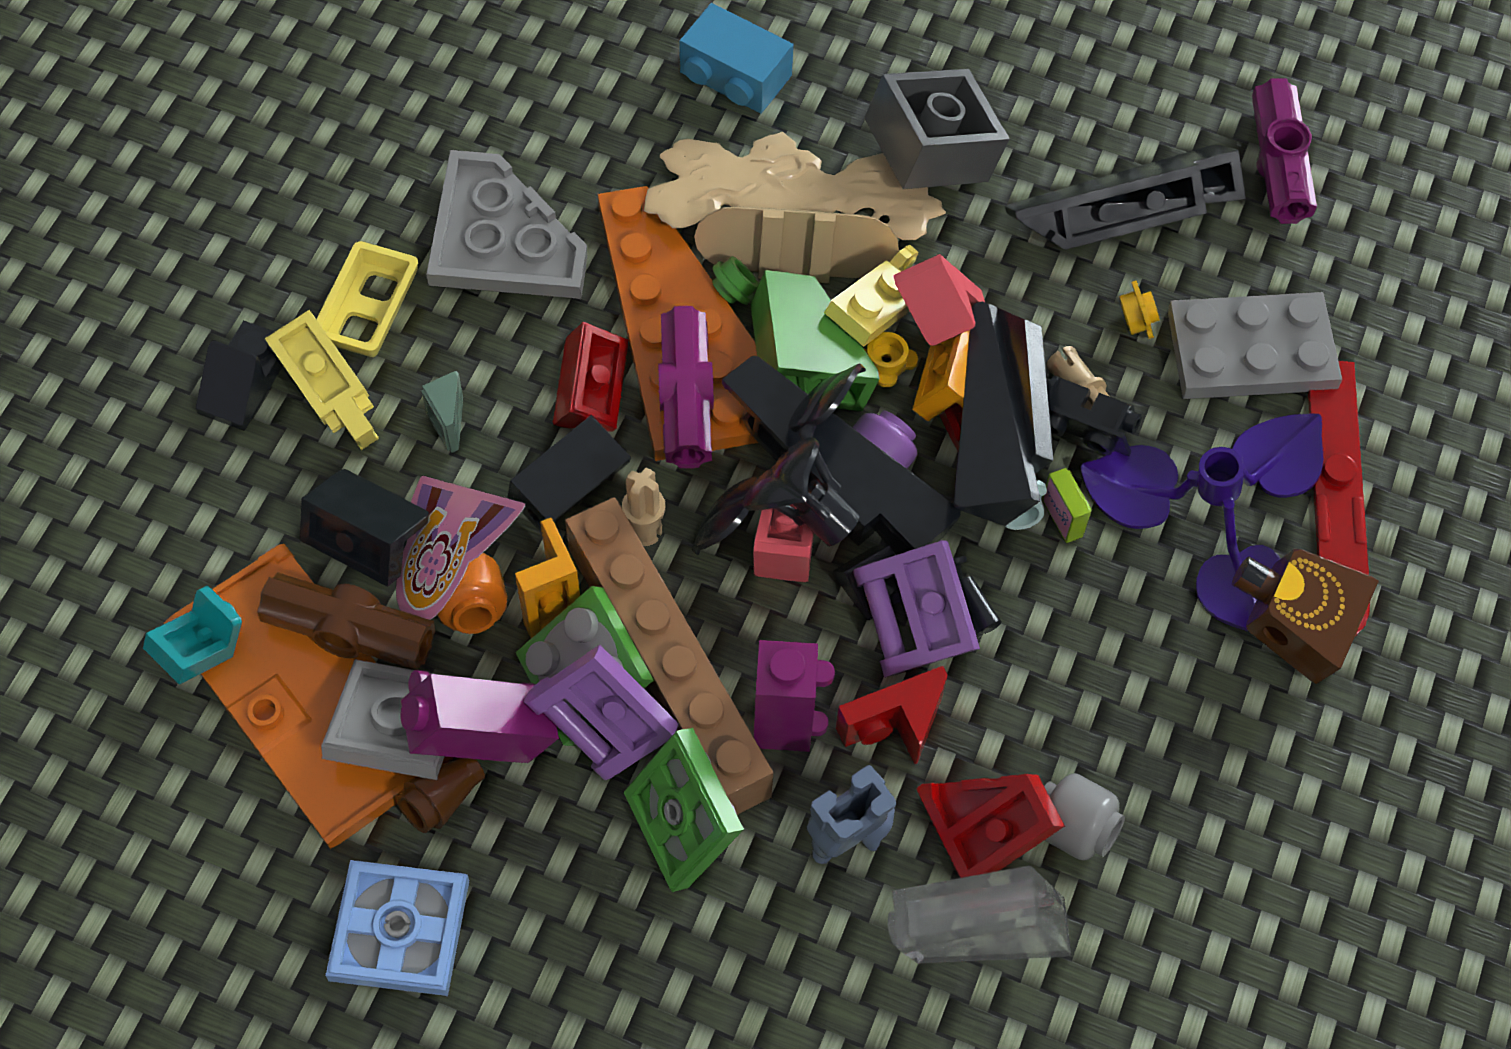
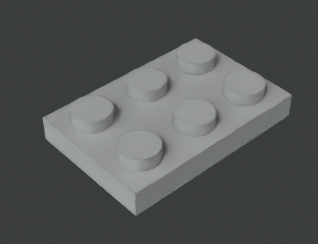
[1167,292,1342,399]

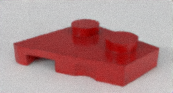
[916,774,1065,886]

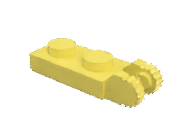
[824,245,919,347]

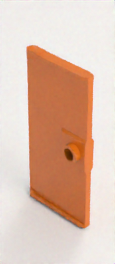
[164,544,453,849]

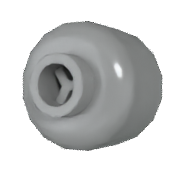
[1044,773,1125,861]

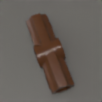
[257,572,435,670]

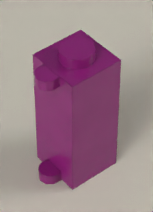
[754,640,835,752]
[400,670,559,763]

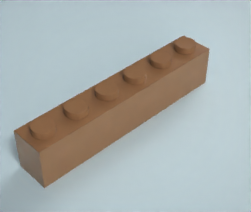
[565,497,774,815]

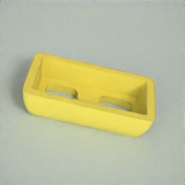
[316,241,418,357]

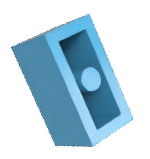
[679,3,794,114]

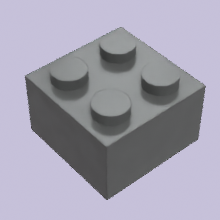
[864,69,1010,189]

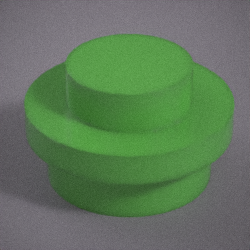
[712,256,759,305]

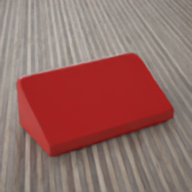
[553,322,629,432]

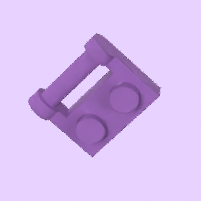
[853,540,980,678]
[524,644,679,780]

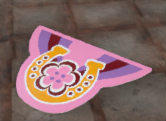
[396,476,525,620]

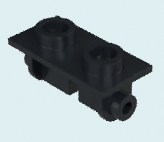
[1046,376,1142,456]

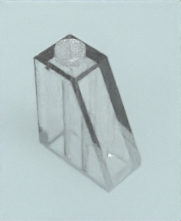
[888,865,1072,964]

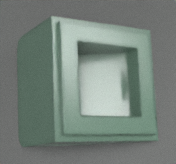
[421,371,463,453]

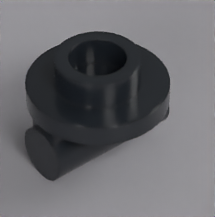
[960,576,1001,639]

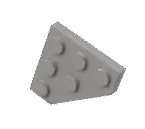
[426,150,588,299]

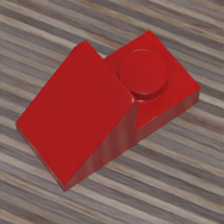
[836,666,948,764]

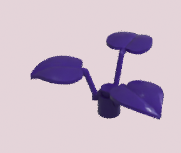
[1081,414,1324,632]

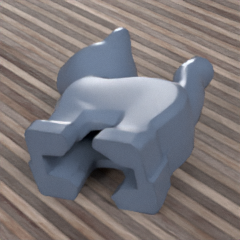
[807,765,896,864]

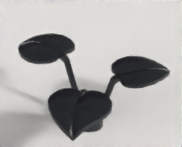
[692,363,866,555]

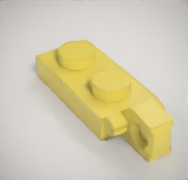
[265,310,379,450]

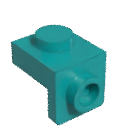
[143,586,242,685]

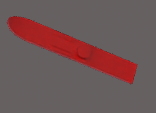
[1308,361,1370,637]

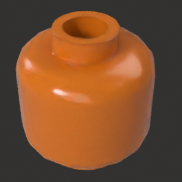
[437,553,507,634]

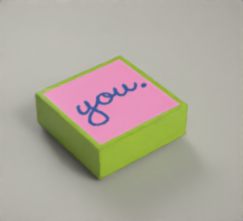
[1042,468,1092,543]

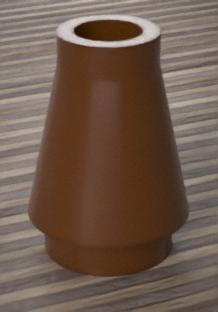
[396,757,485,833]

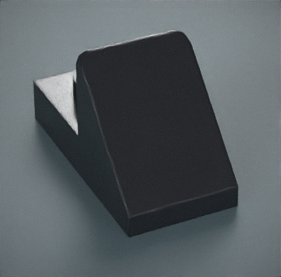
[195,320,283,431]

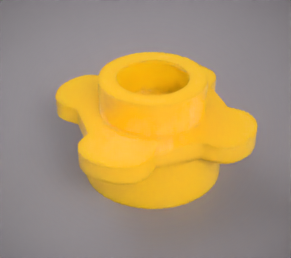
[1119,280,1160,339]
[864,332,918,387]

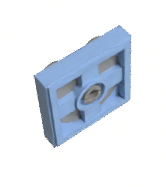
[325,860,469,996]

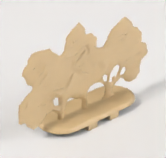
[644,132,946,283]

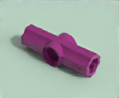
[1252,78,1317,224]
[658,306,714,468]

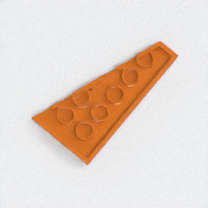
[598,186,758,461]

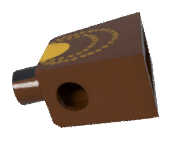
[1232,549,1379,684]

